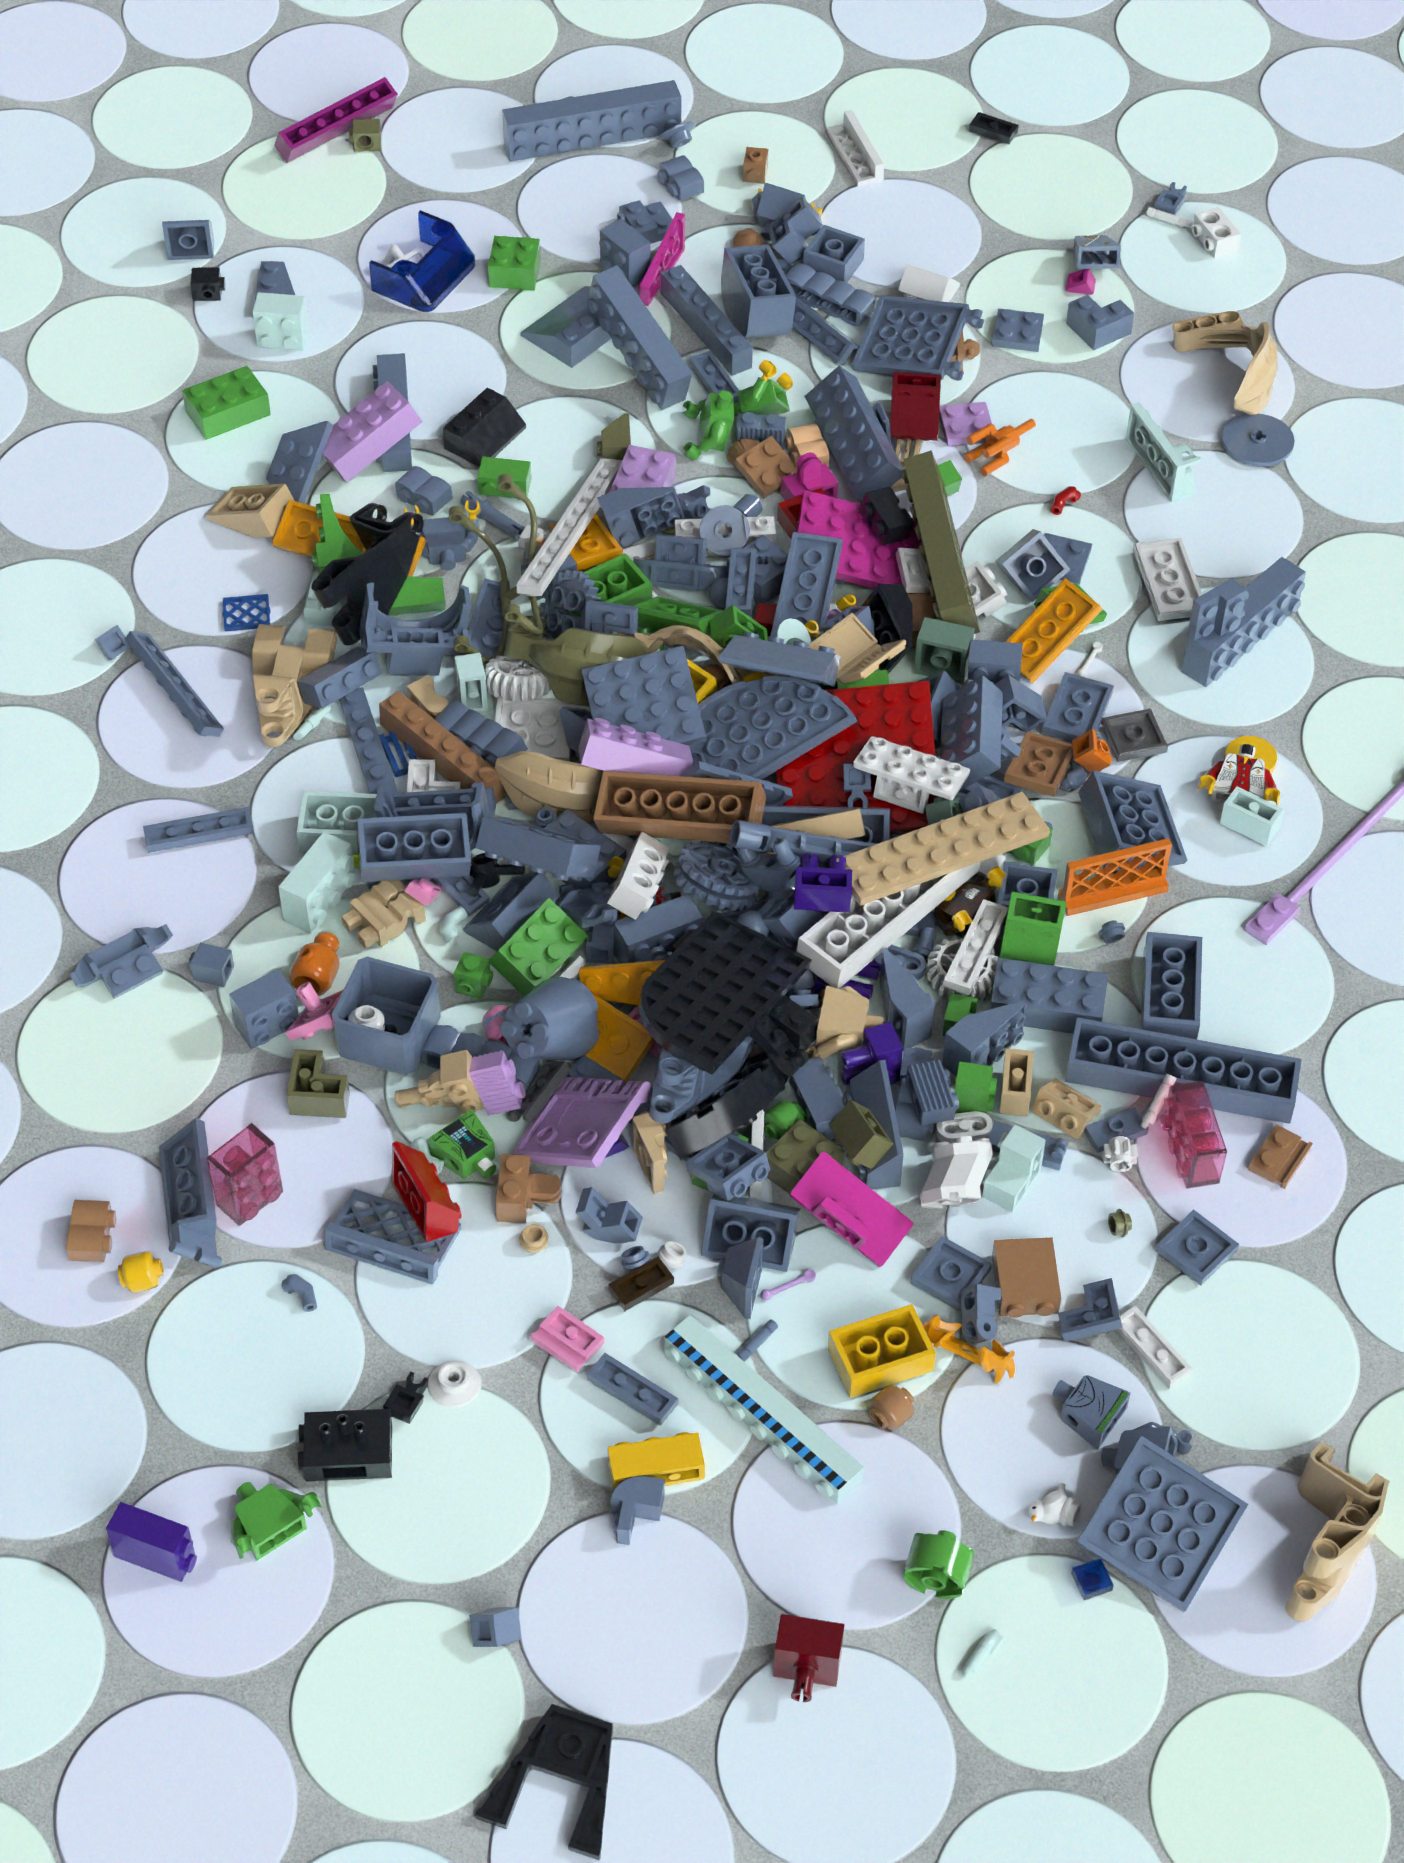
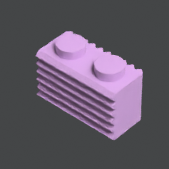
[469,1050,526,1116]

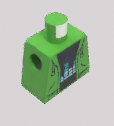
[428,1109,497,1178]

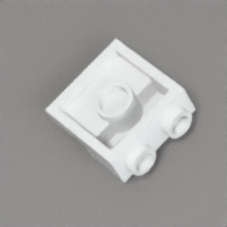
[965,560,1008,617]

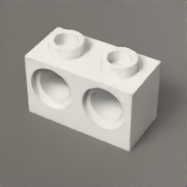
[1191,206,1241,259]

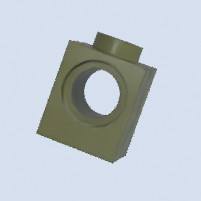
[349,119,381,152]

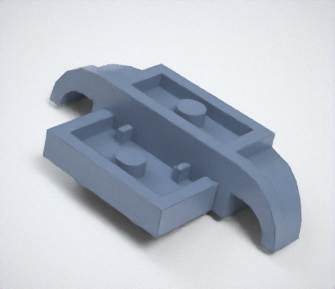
[633,534,729,591]
[558,882,618,928]
[69,924,173,999]

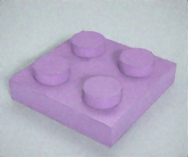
[939,402,992,446]

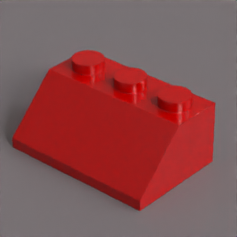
[391,1141,462,1242]

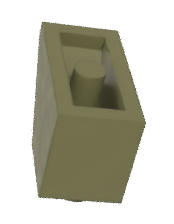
[597,413,631,460]

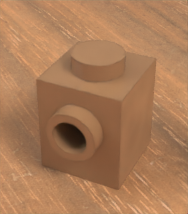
[743,147,769,184]

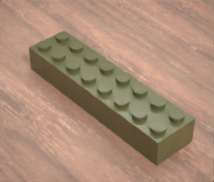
[901,450,980,634]

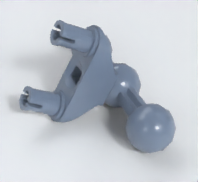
[735,836,829,937]

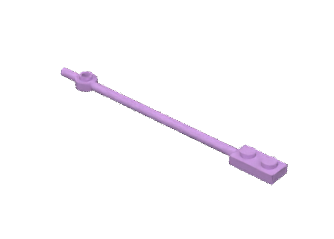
[1244,780,1404,945]

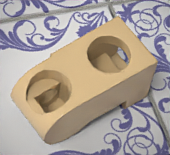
[407,675,448,719]

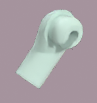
[410,1137,444,1174]

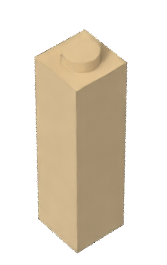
[768,808,865,854]

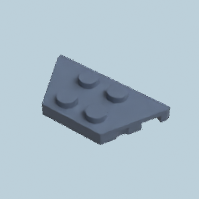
[266,421,333,503]

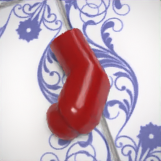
[1050,486,1081,515]

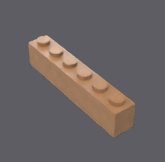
[379,691,505,803]

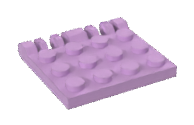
[510,1077,653,1168]

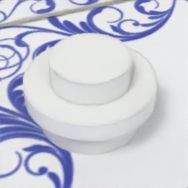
[657,1241,686,1268]

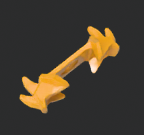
[923,1315,1015,1384]

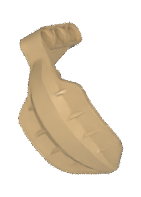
[1173,311,1278,415]
[616,625,740,684]
[495,751,603,824]

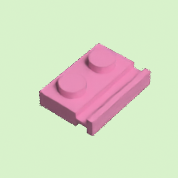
[530,1306,605,1373]

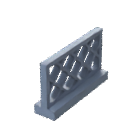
[325,1189,461,1285]

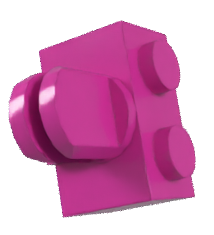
[781,452,838,501]

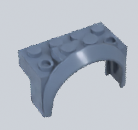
[374,782,497,852]

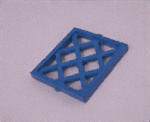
[222,594,271,631]

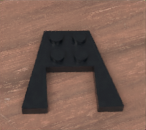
[475,1704,613,1861]

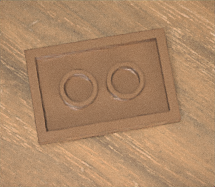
[1004,731,1073,797]

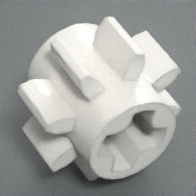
[1102,1136,1138,1172]

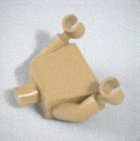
[805,986,884,1062]

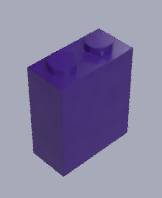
[106,1501,197,1582]

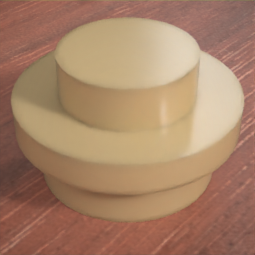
[519,1224,549,1253]

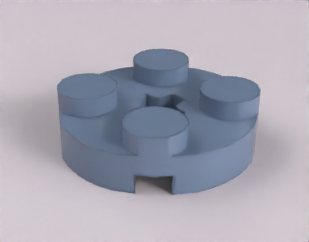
[699,505,750,556]

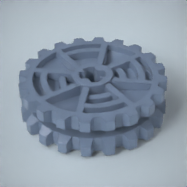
[673,841,761,911]

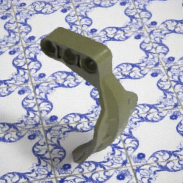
[504,616,650,707]

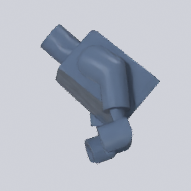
[1101,1422,1192,1474]

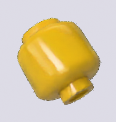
[118,1251,164,1293]

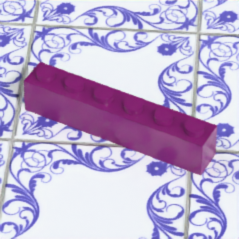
[274,77,398,163]

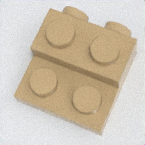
[632,1111,668,1194]

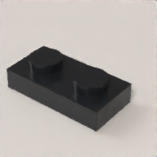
[969,112,1019,144]

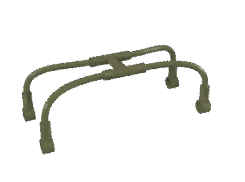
[449,474,544,664]

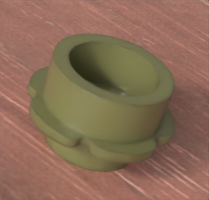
[1108,1209,1132,1237]

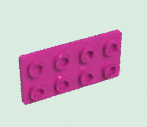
[790,1152,914,1267]

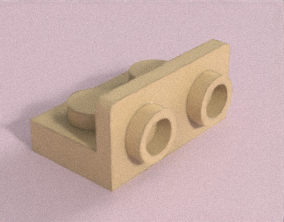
[1031,1078,1103,1139]

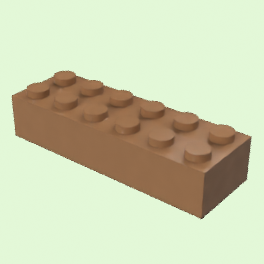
[593,771,766,843]

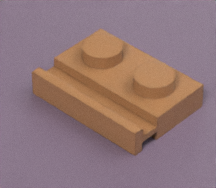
[1248,1124,1313,1189]

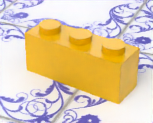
[607,1432,705,1491]

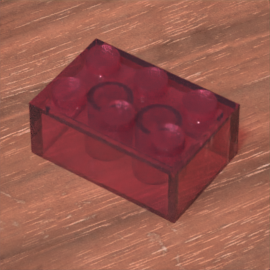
[1161,1081,1227,1189]
[207,1123,283,1226]

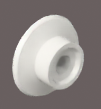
[427,1360,481,1408]

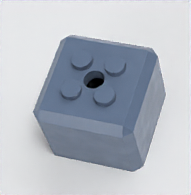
[332,956,441,1075]

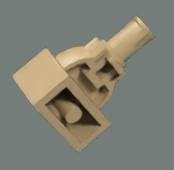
[395,1050,485,1114]

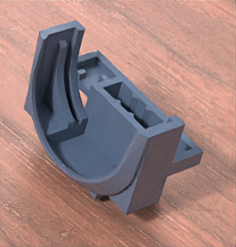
[359,582,472,676]

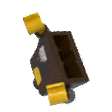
[934,866,1007,938]

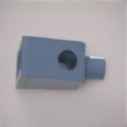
[1052,1375,1131,1449]

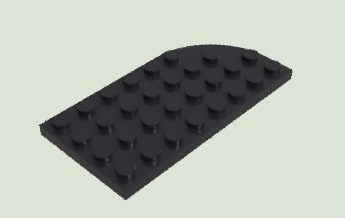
[638,911,812,1075]

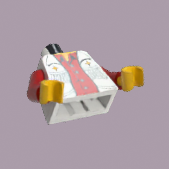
[1197,744,1281,806]

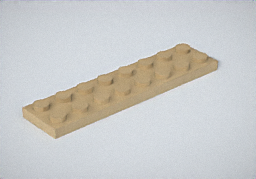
[837,792,1050,906]

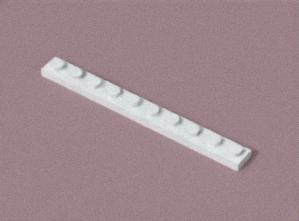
[516,458,622,597]

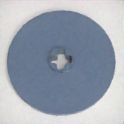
[1222,414,1295,466]

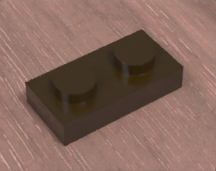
[609,1257,674,1311]

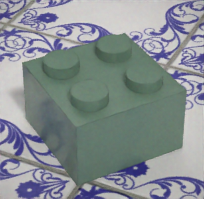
[914,617,975,685]

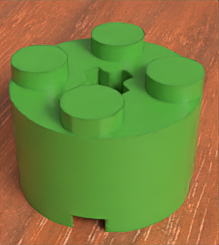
[903,1530,974,1599]

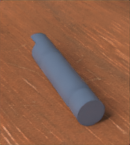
[736,1319,778,1362]

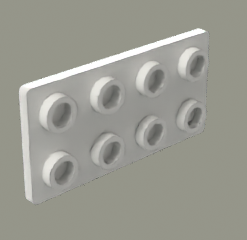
[853,736,970,814]

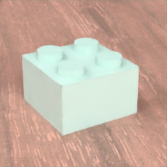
[253,292,309,351]

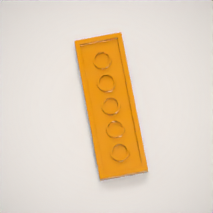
[272,499,426,576]

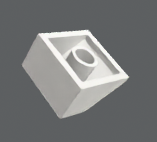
[898,264,960,302]

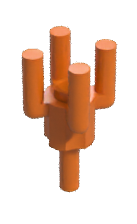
[964,418,1036,476]

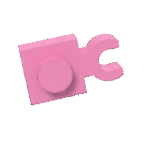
[405,878,442,907]

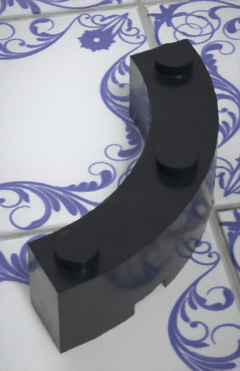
[665,1051,788,1160]

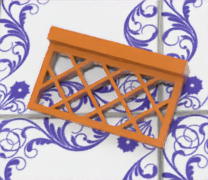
[1058,838,1172,916]

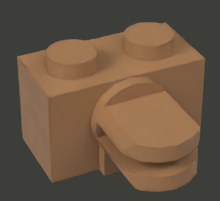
[496,1154,562,1223]

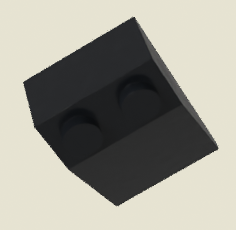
[861,584,913,674]

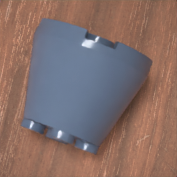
[500,977,600,1061]

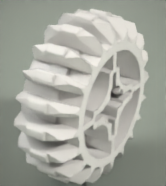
[484,654,551,702]
[926,935,999,1001]

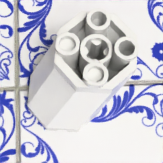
[919,1136,993,1209]

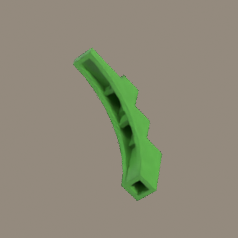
[311,493,446,616]

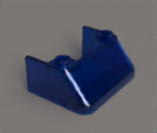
[369,210,476,312]

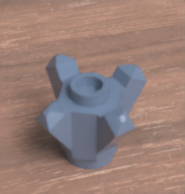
[677,485,711,519]

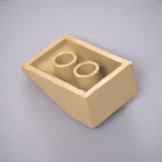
[205,483,295,538]

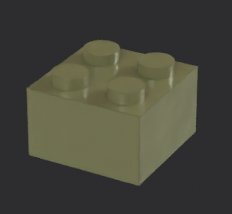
[766,1119,845,1194]

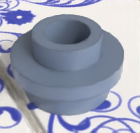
[1098,920,1125,944]
[621,1246,650,1271]

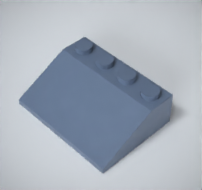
[521,286,611,368]
[718,632,841,687]
[1078,770,1188,871]

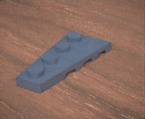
[468,578,510,664]
[680,761,793,805]

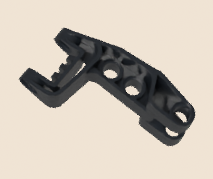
[311,503,424,646]

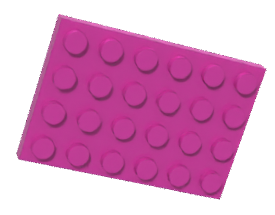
[797,490,935,603]

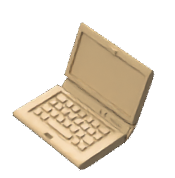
[809,613,906,684]

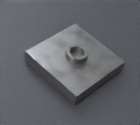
[1101,708,1168,762]

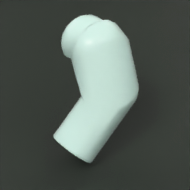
[439,906,468,941]

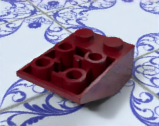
[890,372,941,441]

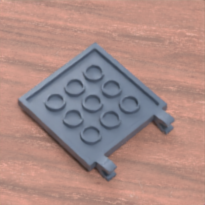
[852,295,985,381]

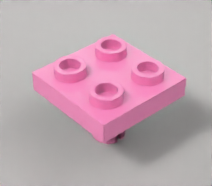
[285,982,344,1042]

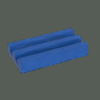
[379,731,417,778]

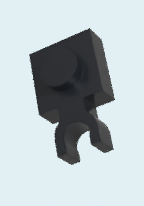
[383,1371,428,1424]

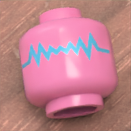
[482,1005,510,1046]

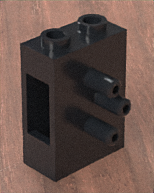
[298,1409,392,1482]

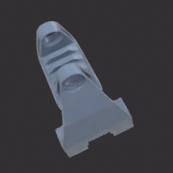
[649,1034,756,1123]

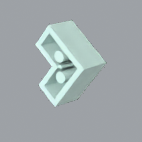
[981,1124,1046,1213]

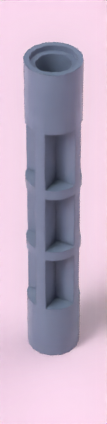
[729,820,877,863]

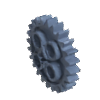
[540,570,601,640]

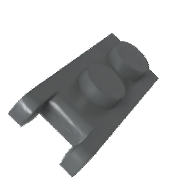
[508,1061,571,1122]

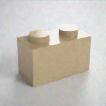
[999,1048,1034,1117]

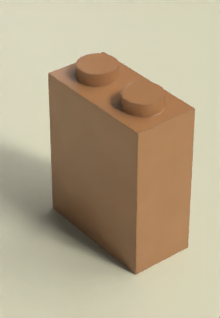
[992,1237,1061,1318]

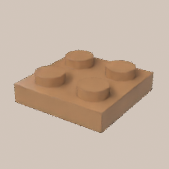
[734,436,797,500]

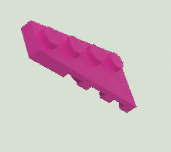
[637,212,685,306]

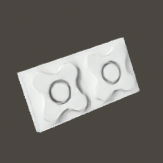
[1133,537,1202,621]

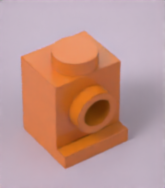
[1072,729,1112,773]

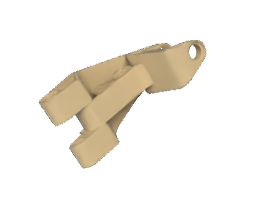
[252,624,337,747]
[1285,1441,1390,1622]

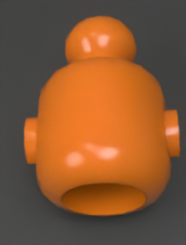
[289,932,340,996]

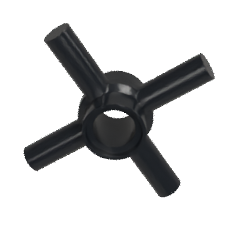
[467,853,525,897]

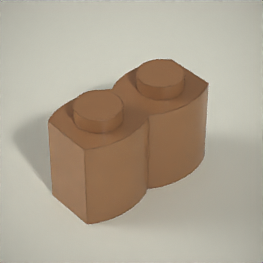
[66,1200,116,1262]

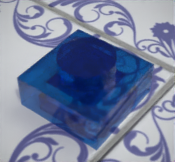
[1071,1559,1114,1600]

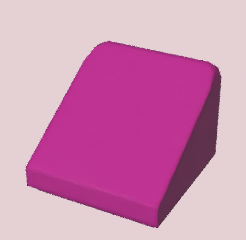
[1066,269,1096,295]

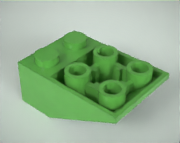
[1000,891,1067,966]

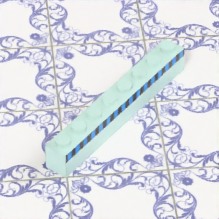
[664,1315,864,1505]

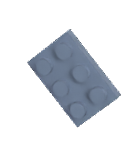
[1042,672,1114,741]

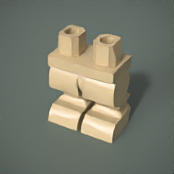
[341,880,426,948]

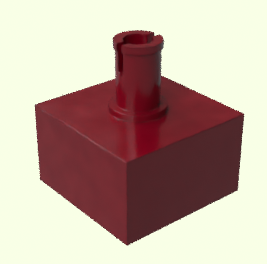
[773,1614,845,1703]

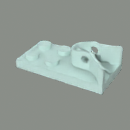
[1125,402,1201,502]

